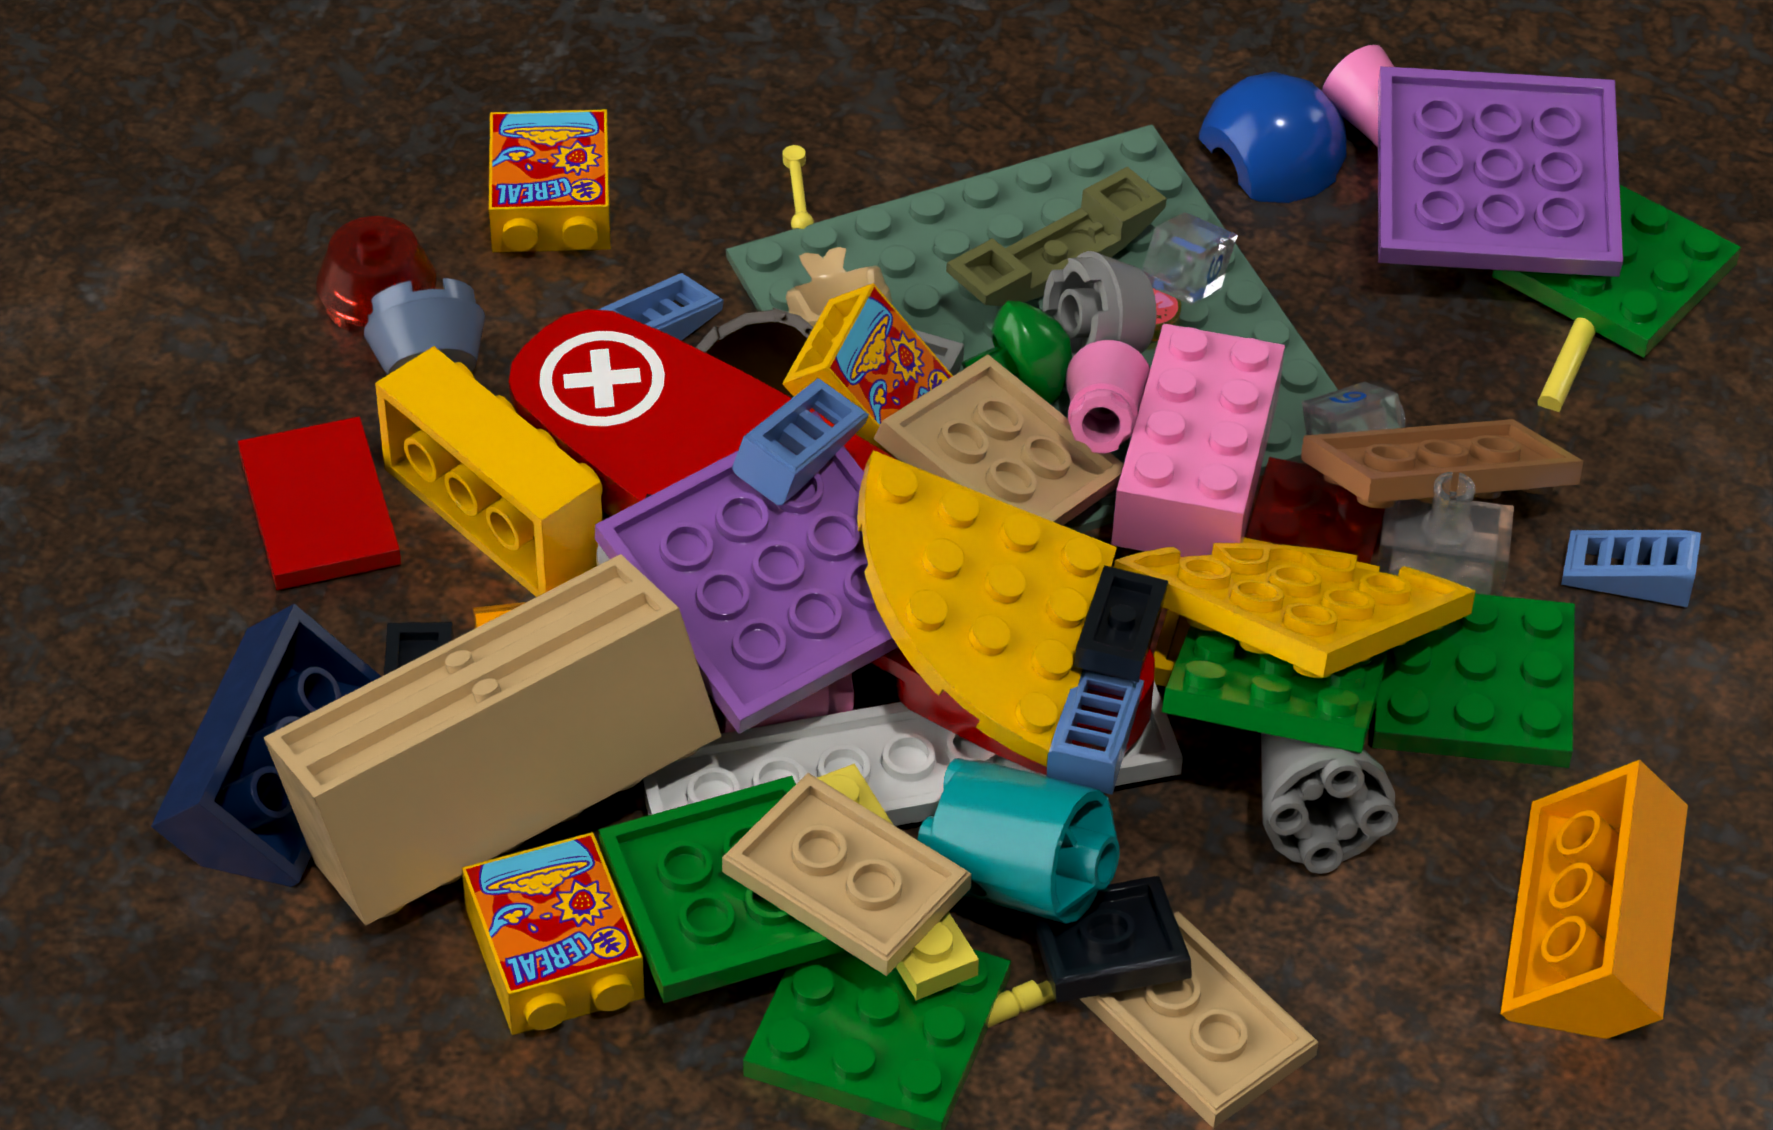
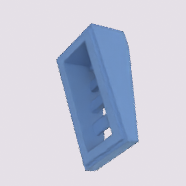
[598,273,724,341]
[732,378,869,505]
[1561,530,1701,608]
[1046,669,1144,795]

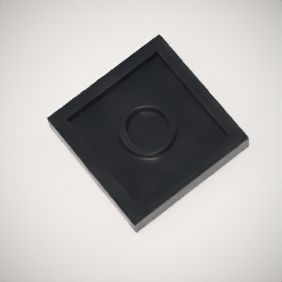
[1028,876,1192,1003]

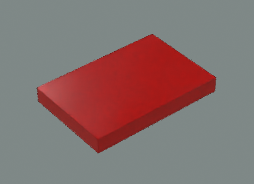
[238,416,401,590]

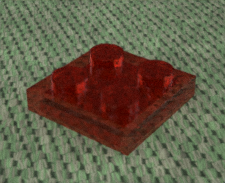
[1246,457,1387,564]

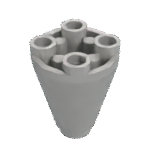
[1261,733,1398,874]

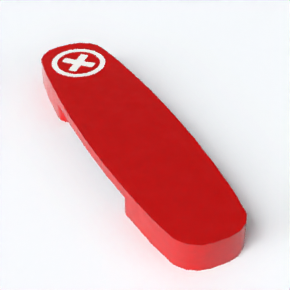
[509,309,1155,775]

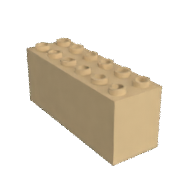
[264,554,722,926]

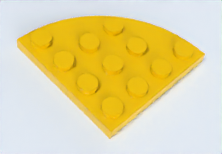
[857,450,1117,767]
[1113,543,1476,678]

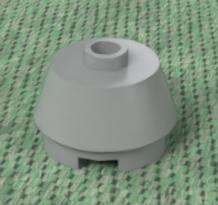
[1043,251,1156,358]

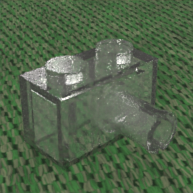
[1377,472,1514,596]

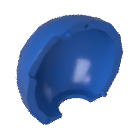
[1199,72,1347,203]

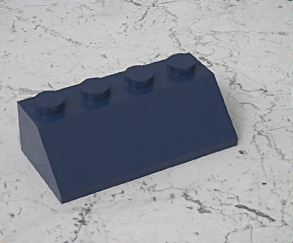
[151,604,382,887]

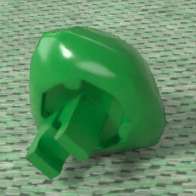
[961,301,1072,406]

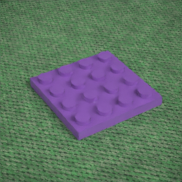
[1378,66,1623,277]
[595,411,898,734]

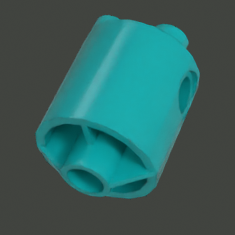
[917,758,1120,924]

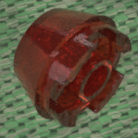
[316,216,437,331]

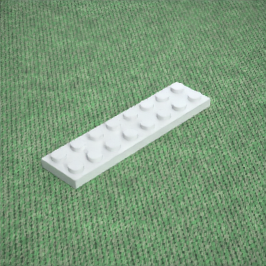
[640,681,1183,826]

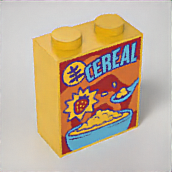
[489,109,611,253]
[782,283,953,458]
[462,832,645,1035]

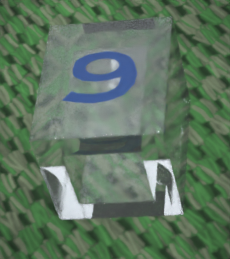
[1142,212,1237,305]
[1302,382,1406,435]

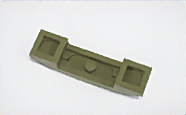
[946,167,1167,306]

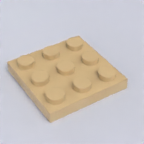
[873,355,1124,526]

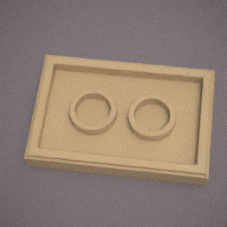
[722,773,972,976]
[1080,911,1318,1128]

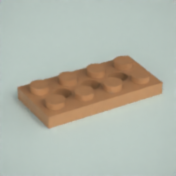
[1301,419,1584,508]

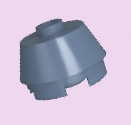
[364,278,485,375]

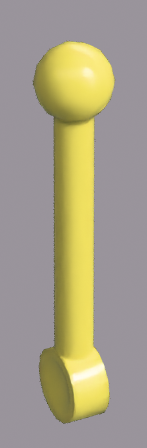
[783,145,814,229]

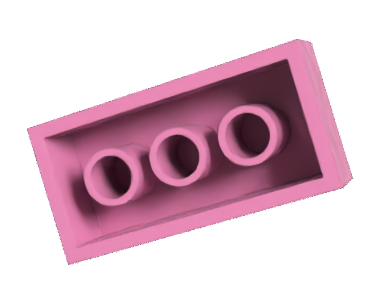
[1111,323,1285,557]

